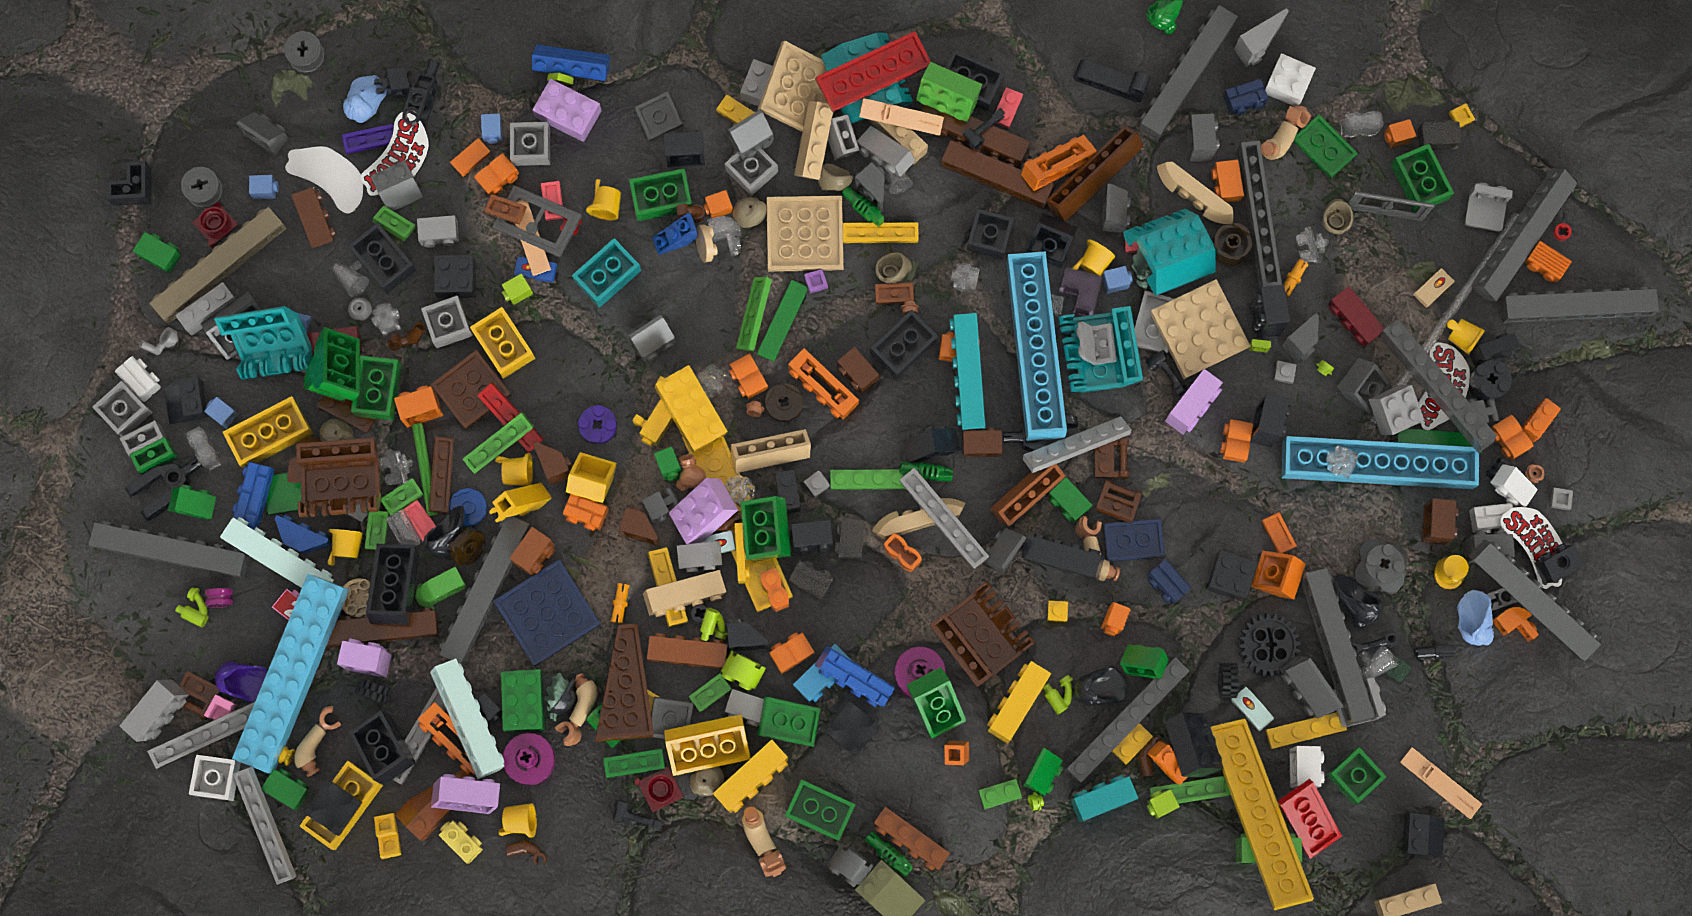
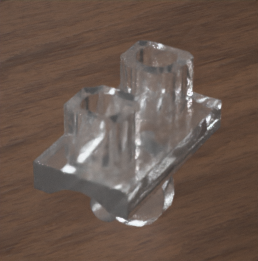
[1296,227,1329,264]
[380,449,413,485]

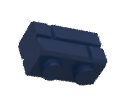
[1223,79,1268,115]
[1147,559,1192,605]

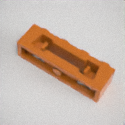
[1021,135,1097,191]
[788,348,859,420]
[418,702,475,774]

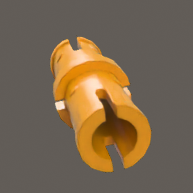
[1283,259,1309,297]
[610,583,630,624]

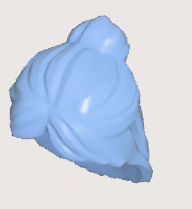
[343,75,387,123]
[1457,590,1494,645]

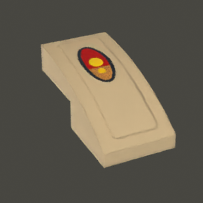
[1413,268,1455,308]

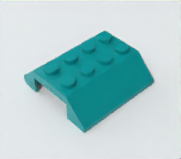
[821,33,913,124]
[1123,209,1216,296]
[214,306,312,380]
[1058,306,1143,393]

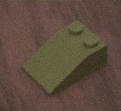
[855,860,925,916]

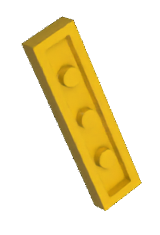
[843,223,918,243]
[647,547,688,627]
[1265,712,1347,749]

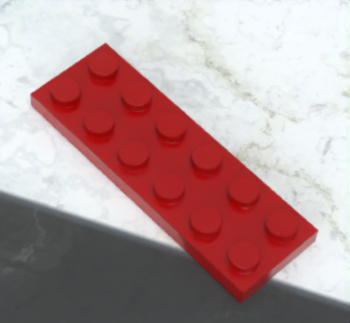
[815,31,931,112]

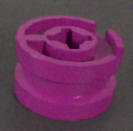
[205,588,233,608]

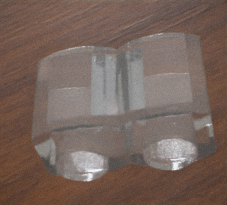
[1340,111,1383,137]
[186,427,222,470]

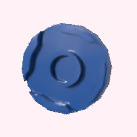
[449,488,488,527]

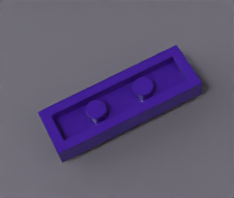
[342,124,394,154]

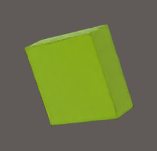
[547,73,574,85]
[1249,339,1271,353]

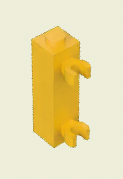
[632,376,673,446]
[489,483,552,522]

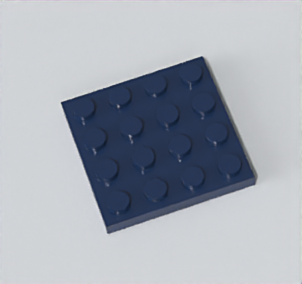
[494,559,601,667]

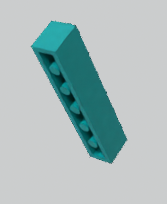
[949,313,985,430]

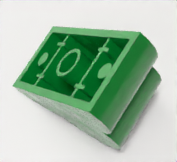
[304,327,360,401]

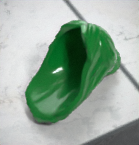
[1146,0,1183,35]

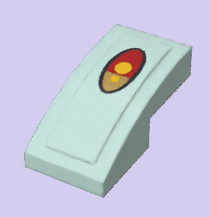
[704,530,736,553]
[1232,687,1274,731]

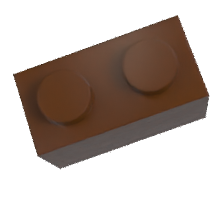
[837,347,879,393]
[962,427,1002,457]

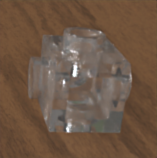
[950,263,980,292]
[371,303,401,335]
[697,364,727,398]
[1326,445,1358,479]
[724,473,755,508]

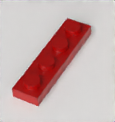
[477,382,544,453]

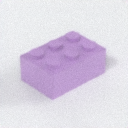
[532,79,602,142]
[1165,369,1223,435]
[669,478,738,544]
[337,639,392,678]
[431,774,500,814]

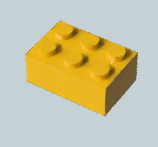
[470,307,535,379]

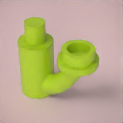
[175,587,209,628]
[700,608,728,641]
[1043,675,1073,715]

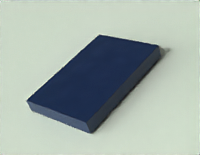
[1103,518,1165,562]

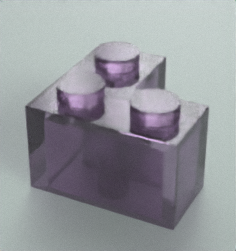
[1059,267,1102,316]

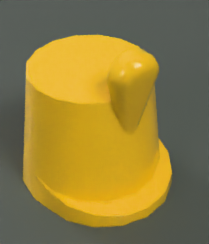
[586,179,621,221]
[1072,239,1115,277]
[1447,319,1485,355]
[495,453,533,486]
[328,529,363,566]
[1434,555,1469,589]
[498,803,537,838]

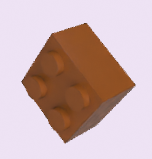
[509,527,555,576]

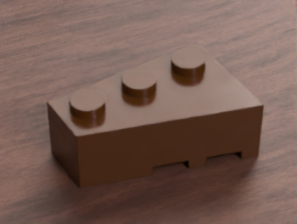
[291,187,337,248]

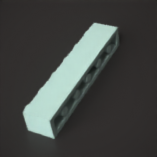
[220,517,334,588]
[430,659,504,779]

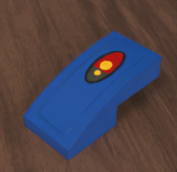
[514,257,557,282]

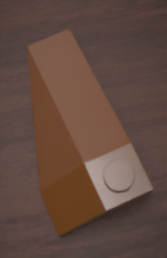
[395,769,477,841]

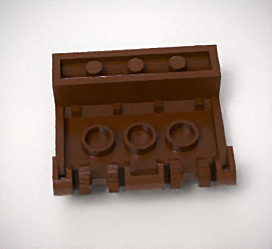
[296,438,381,518]
[929,581,1036,687]

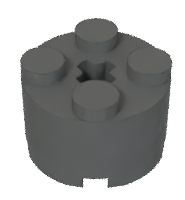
[828,842,874,887]

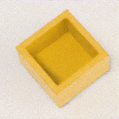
[566,452,617,503]

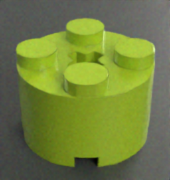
[721,650,766,691]

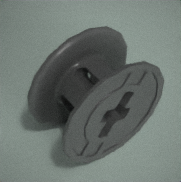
[284,31,325,73]
[181,166,223,208]

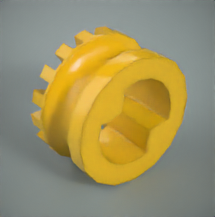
[278,746,295,766]

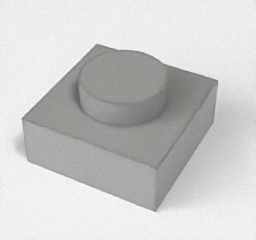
[1273,361,1296,384]
[804,471,830,498]
[1550,488,1573,511]

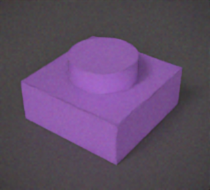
[804,269,828,294]

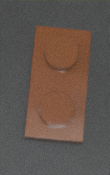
[484,194,527,225]
[875,283,914,305]

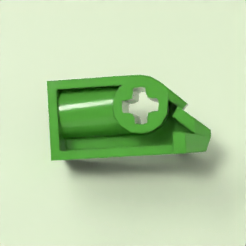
[415,567,467,611]

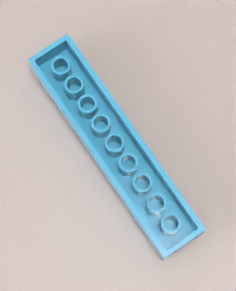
[1006,251,1067,441]
[1281,436,1479,490]
[232,574,350,773]

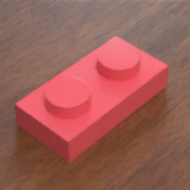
[995,87,1023,129]

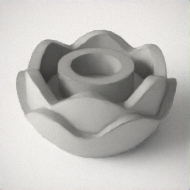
[348,297,372,321]

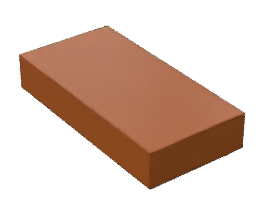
[450,138,491,177]
[1261,512,1297,554]

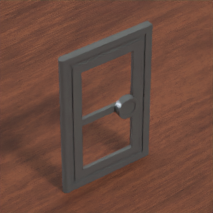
[492,185,582,258]
[1347,191,1435,221]

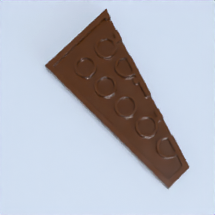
[594,624,654,742]

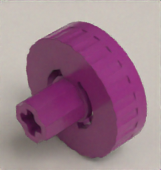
[894,647,945,697]
[503,733,556,785]

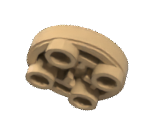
[696,224,717,263]
[342,579,371,618]

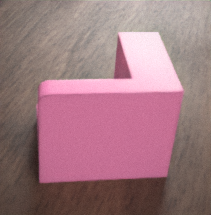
[204,695,237,720]

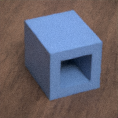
[481,113,503,144]
[249,175,279,199]
[1102,266,1132,294]
[204,397,239,429]

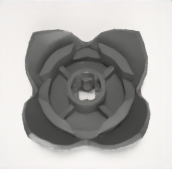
[1355,539,1408,592]

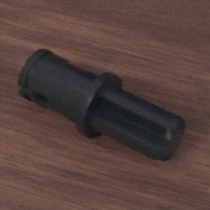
[1415,644,1456,660]

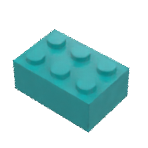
[572,238,641,308]
[1070,775,1139,823]

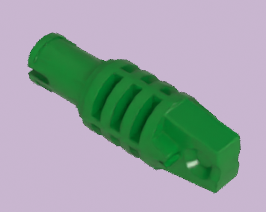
[842,186,884,227]
[899,461,953,482]
[864,831,913,877]

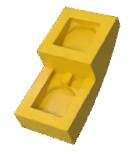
[374,813,401,859]

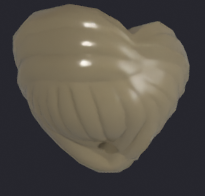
[818,163,853,191]
[732,197,767,228]
[1323,199,1354,234]
[875,252,912,283]
[319,419,354,442]
[689,766,724,796]

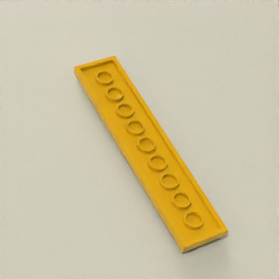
[682,436,793,612]
[1211,719,1314,910]

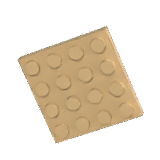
[757,41,834,132]
[767,196,843,272]
[1150,279,1250,379]

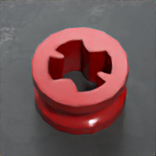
[1553,223,1572,241]

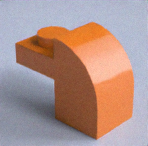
[1493,607,1539,641]

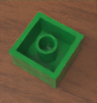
[1327,747,1386,805]

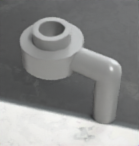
[139,327,178,355]

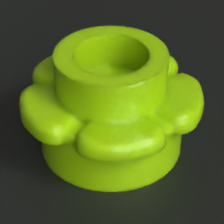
[1316,360,1334,376]
[1028,792,1044,811]

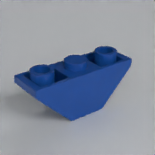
[652,213,698,254]
[275,515,332,555]

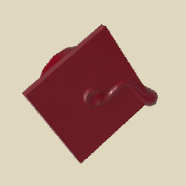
[192,201,239,249]
[634,766,683,813]

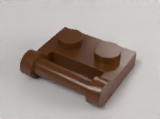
[1094,439,1129,478]
[1095,479,1142,523]
[179,671,221,720]

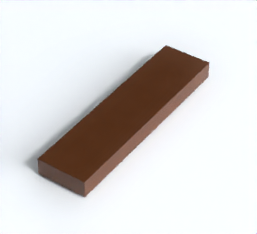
[428,436,454,514]

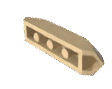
[1157,162,1233,224]
[872,498,966,540]

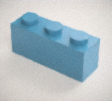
[793,644,851,703]

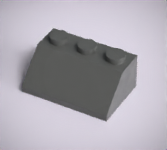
[201,291,262,360]
[1280,656,1343,718]

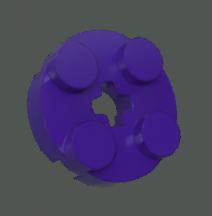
[578,405,617,444]

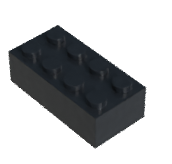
[366,544,419,625]

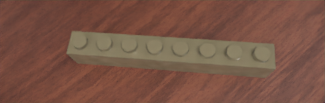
[150,207,287,325]

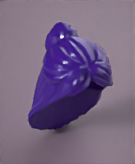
[215,661,268,703]

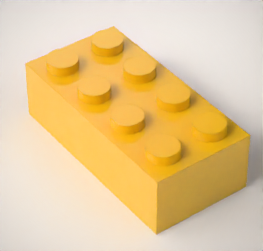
[654,365,728,453]
[223,396,314,469]
[987,661,1051,744]
[664,714,751,776]
[713,740,788,813]
[300,761,383,850]

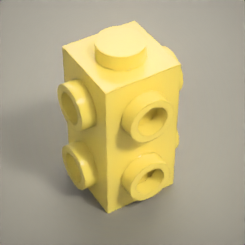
[439,821,483,864]

